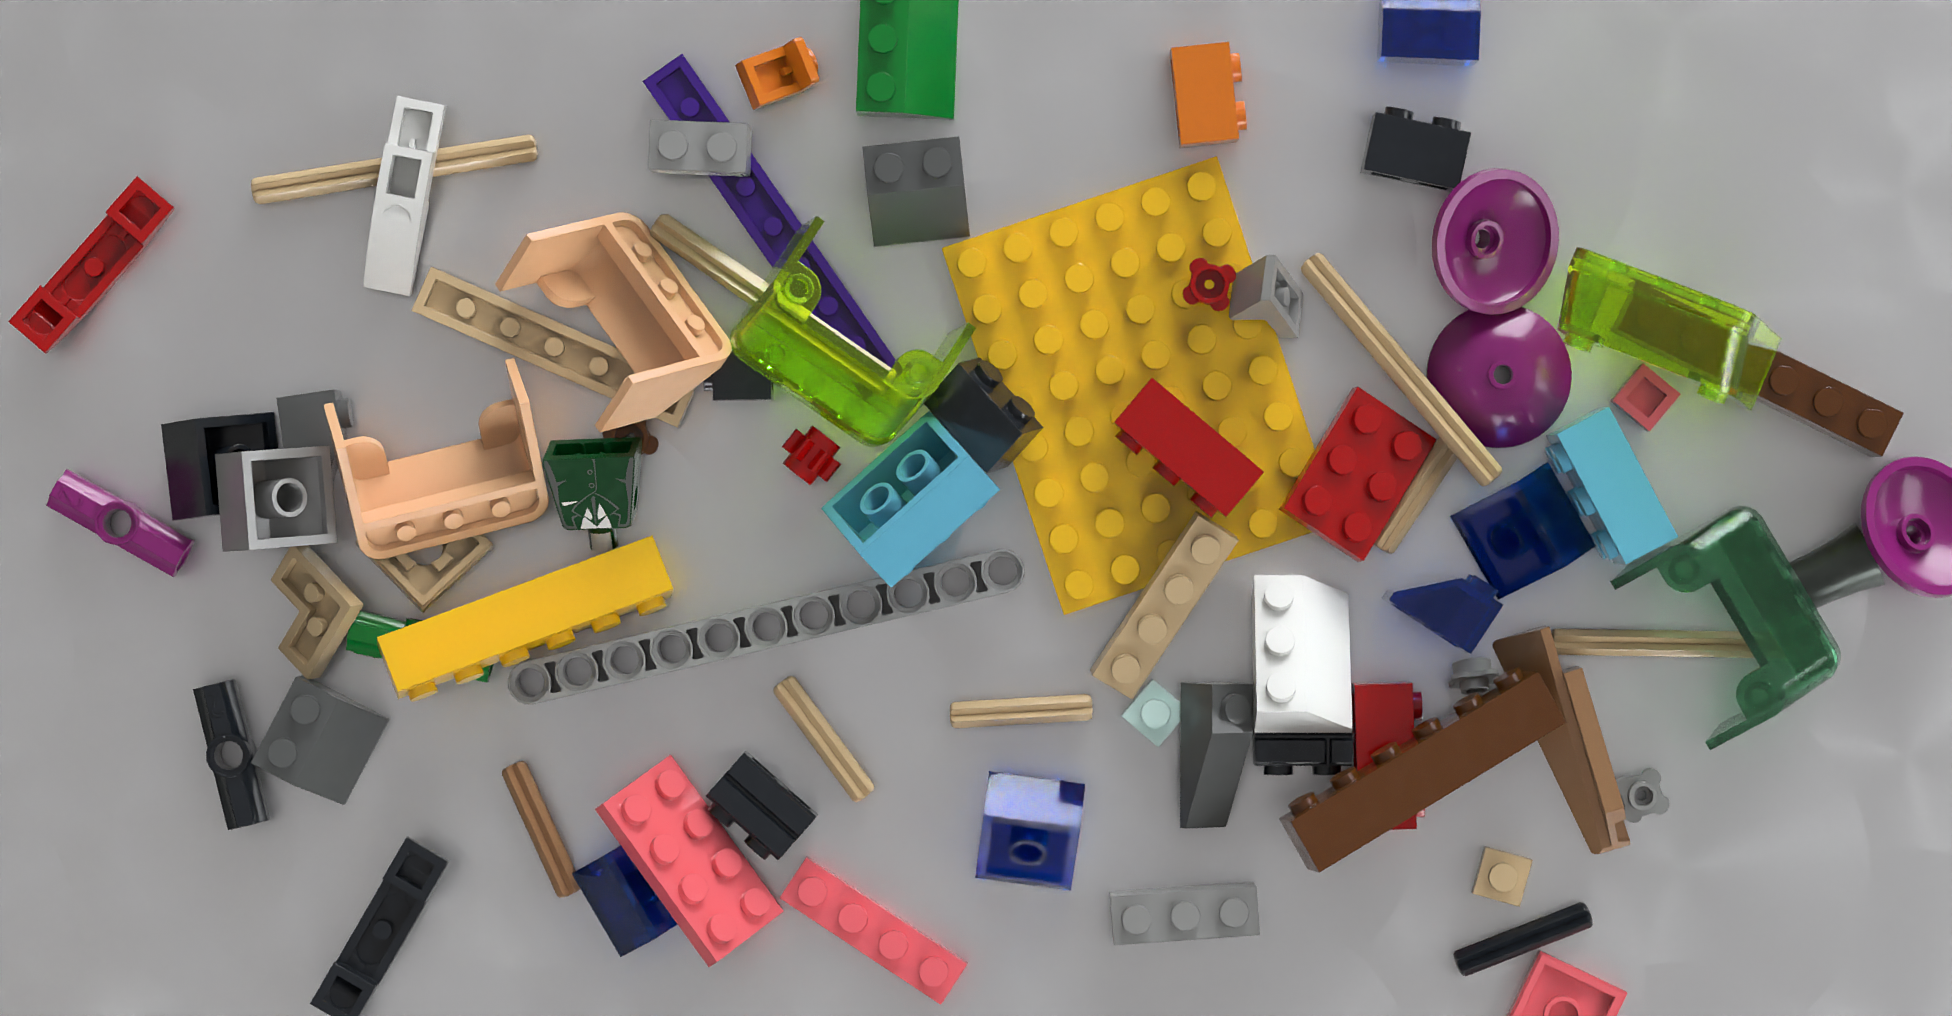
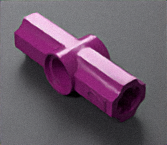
[46,469,195,577]

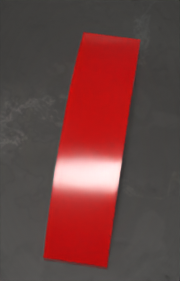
[8,176,175,354]

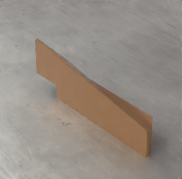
[1492,626,1631,854]

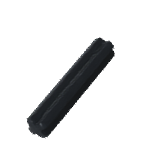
[1453,902,1593,976]

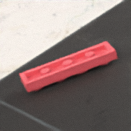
[780,857,968,1005]

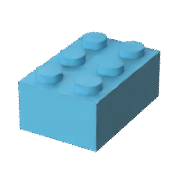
[1544,407,1678,565]
[821,411,1000,588]

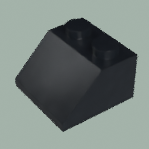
[161,412,278,521]

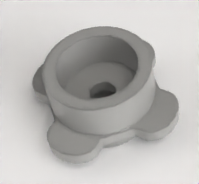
[1448,657,1499,695]
[1616,768,1669,823]

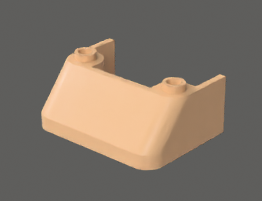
[495,212,732,433]
[323,358,549,559]

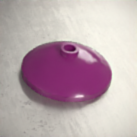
[1432,168,1559,315]
[1426,307,1572,448]
[1861,457,1952,598]

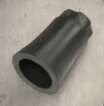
[1771,523,1885,616]

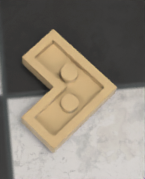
[271,545,364,680]

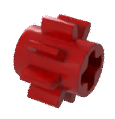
[782,425,841,485]

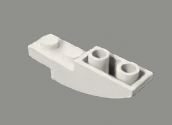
[363,96,447,296]

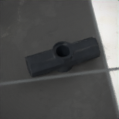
[193,679,270,830]

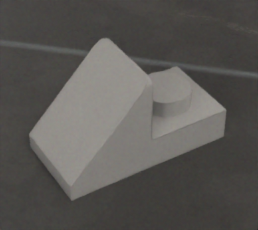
[1229,255,1303,338]

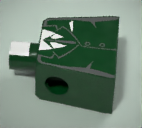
[543,437,642,552]

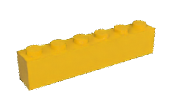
[377,535,673,702]

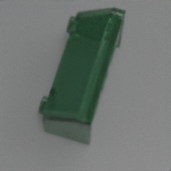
[1610,506,1841,750]

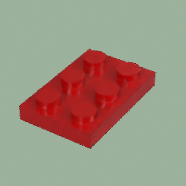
[1279,387,1437,562]

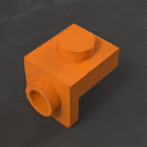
[735,37,819,110]

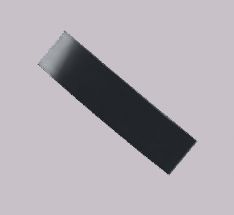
[310,836,449,1016]

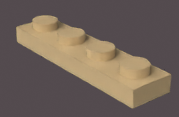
[1090,511,1239,699]

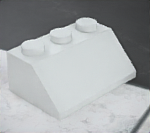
[1251,575,1352,733]

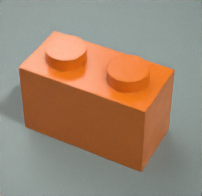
[1169,42,1247,148]

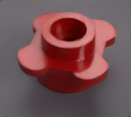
[1182,258,1236,312]

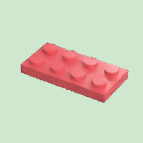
[595,755,783,967]

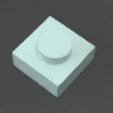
[1121,679,1181,747]

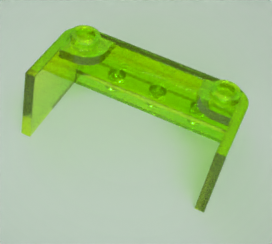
[730,216,976,447]
[1557,247,1782,411]

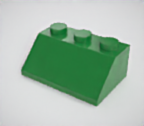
[856,0,959,120]

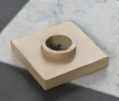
[355,534,493,613]

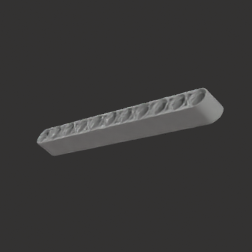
[508,549,1024,704]

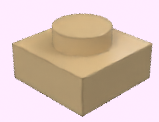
[1471,846,1533,907]

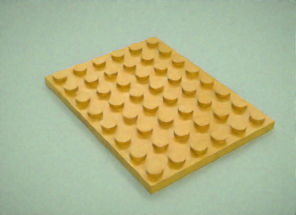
[942,156,1315,615]

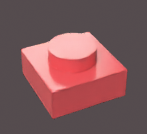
[1610,363,1681,432]

